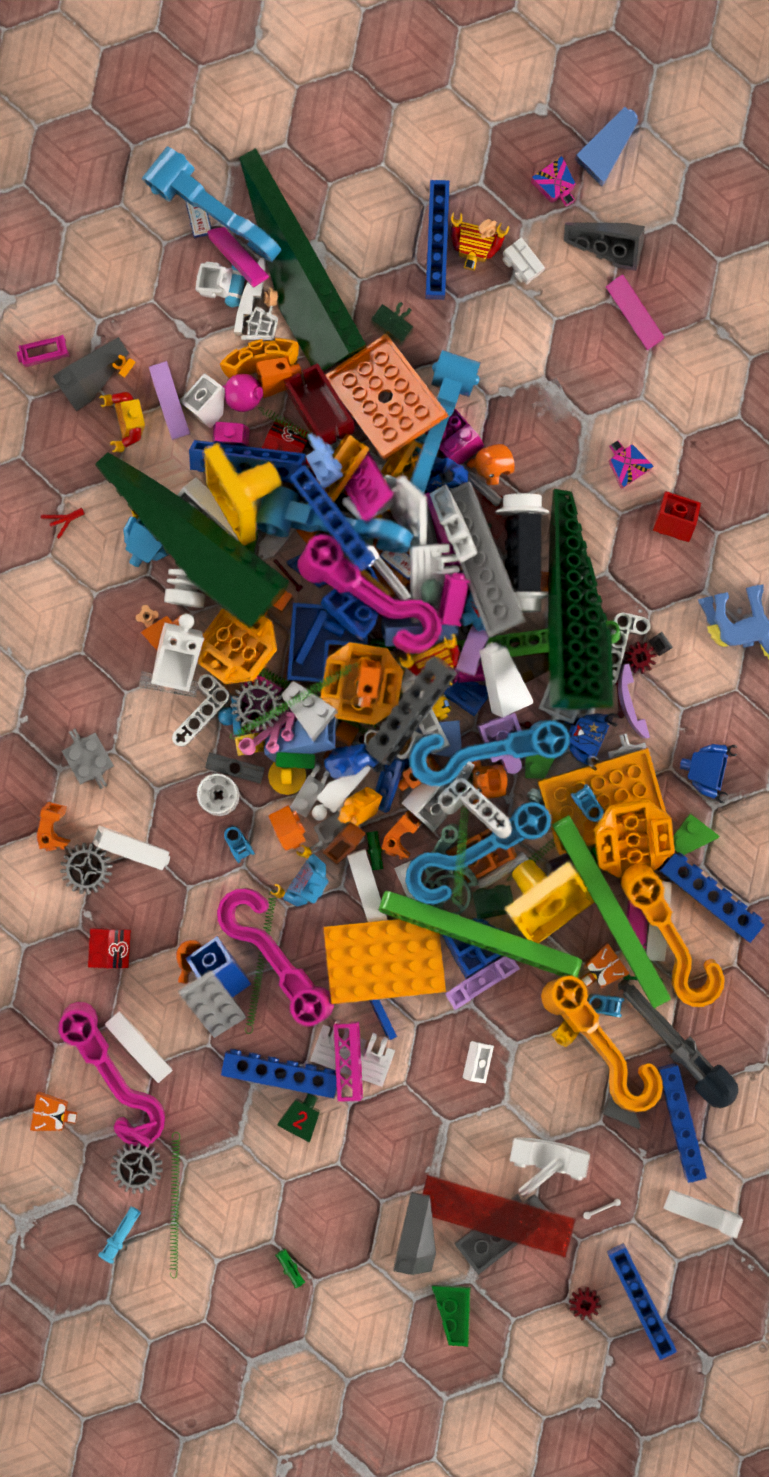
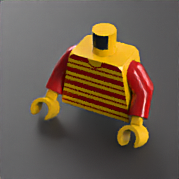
[450,212,510,271]
[99,392,145,452]
[400,634,460,688]

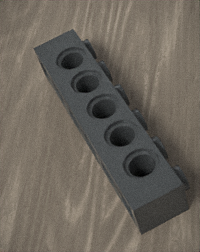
[366,656,458,765]

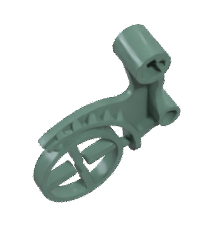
[420,823,479,915]

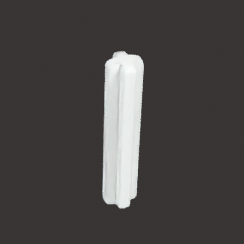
[373,556,411,601]
[478,852,528,890]
[519,1158,563,1197]

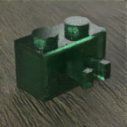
[371,302,413,346]
[472,884,514,920]

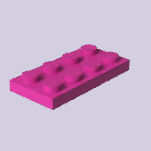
[345,451,394,522]

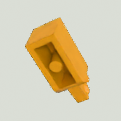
[338,786,382,826]

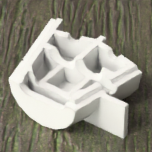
[241,306,278,340]

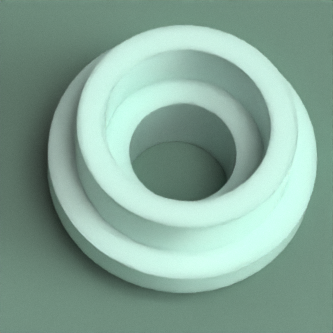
[527,788,543,804]

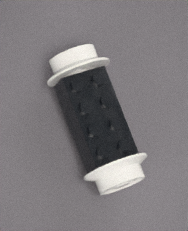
[495,494,549,613]

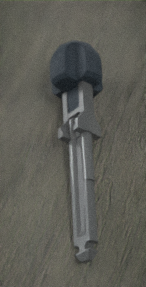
[618,979,738,1108]

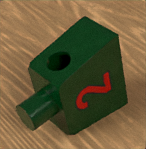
[277,1093,320,1142]

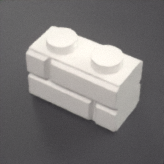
[502,237,545,284]

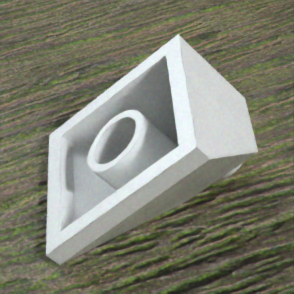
[180,373,225,428]

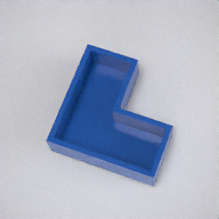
[287,603,368,683]

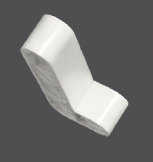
[610,613,650,685]
[172,674,231,747]
[438,778,512,838]
[664,1190,743,1238]

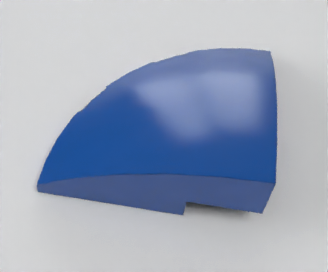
[320,566,378,640]
[442,918,505,979]

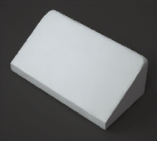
[463,1041,494,1083]

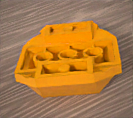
[197,608,277,684]
[321,642,404,725]
[594,799,675,878]

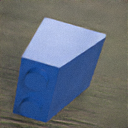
[186,936,251,998]

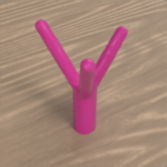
[115,1121,157,1148]

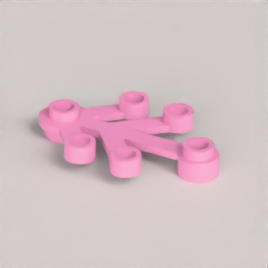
[238,705,297,755]

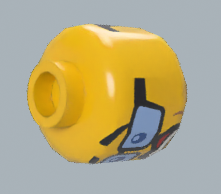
[432,694,451,722]

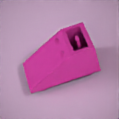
[425,409,484,465]

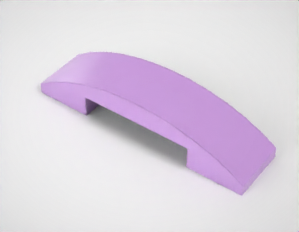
[149,361,190,440]
[456,625,489,676]
[618,664,650,739]
[445,956,520,1010]

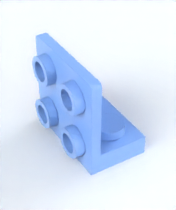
[306,433,343,489]

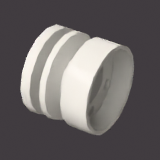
[164,569,206,608]
[197,774,240,816]

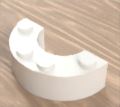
[510,1137,590,1180]

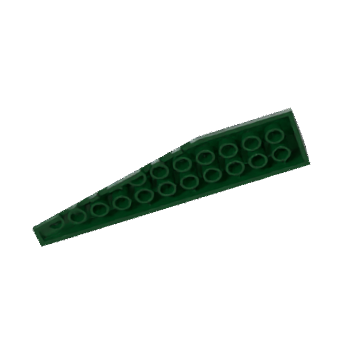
[239,148,366,372]
[95,452,290,629]
[548,489,614,710]

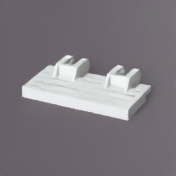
[410,543,459,623]
[310,1020,395,1087]

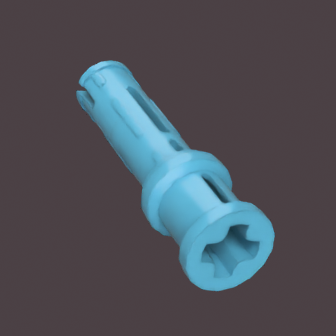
[98,1206,141,1264]

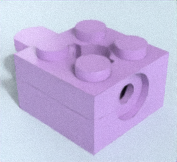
[476,713,522,774]

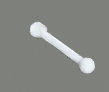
[583,1199,621,1219]

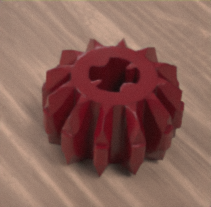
[624,642,657,674]
[569,1287,601,1320]

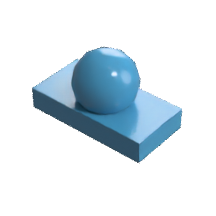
[218,696,242,735]

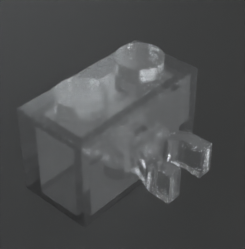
[532,378,574,424]

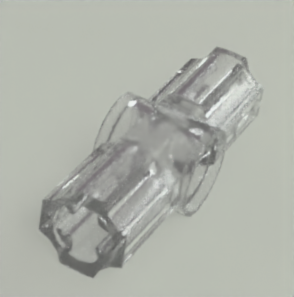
[139,671,198,698]

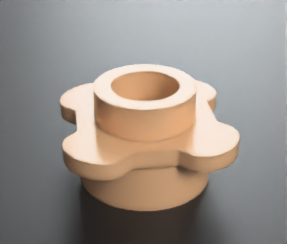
[479,219,497,238]
[263,287,278,308]
[136,605,159,628]

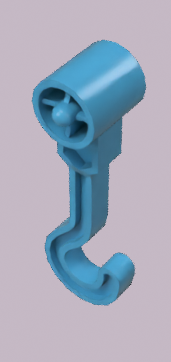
[142,146,281,262]
[411,350,481,495]
[255,487,412,553]
[409,720,569,786]
[405,802,551,904]

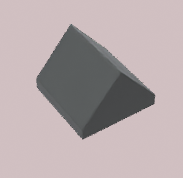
[649,631,673,656]

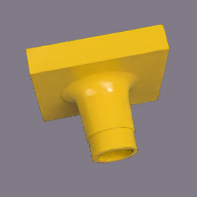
[204,444,281,546]
[505,860,595,944]

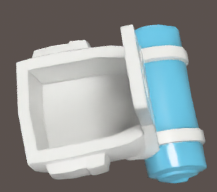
[195,262,245,307]

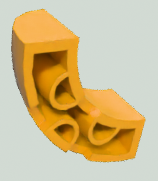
[220,338,299,379]

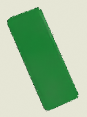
[275,752,315,769]

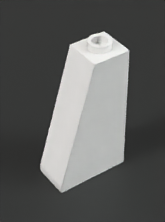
[479,643,533,717]
[92,825,170,870]

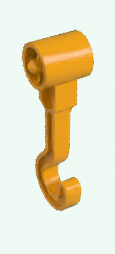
[620,864,725,1007]
[541,976,663,1112]

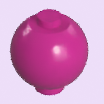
[223,373,263,412]

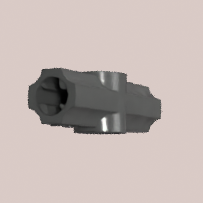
[205,752,265,784]

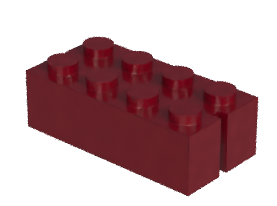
[284,363,355,445]

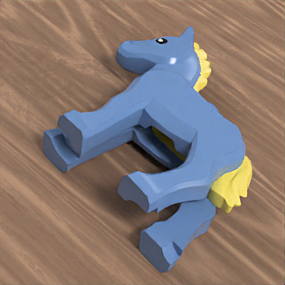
[698,584,769,660]

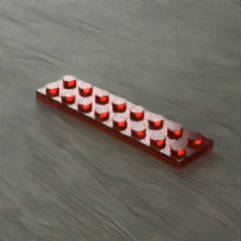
[422,1175,576,1257]

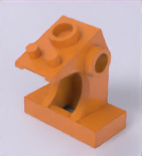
[37,802,71,851]
[381,810,422,860]

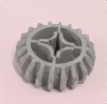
[231,679,283,731]
[60,843,113,895]
[111,1143,163,1194]

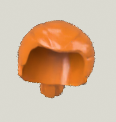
[176,940,203,984]

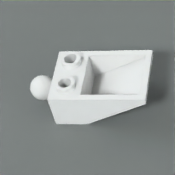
[151,614,204,692]
[312,766,371,820]

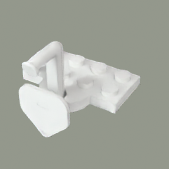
[342,475,426,548]

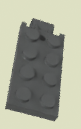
[454,1194,547,1275]

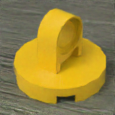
[268,762,307,795]

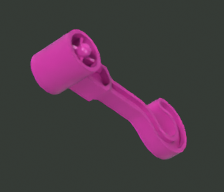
[298,535,441,654]
[217,888,334,1026]
[58,1002,165,1146]

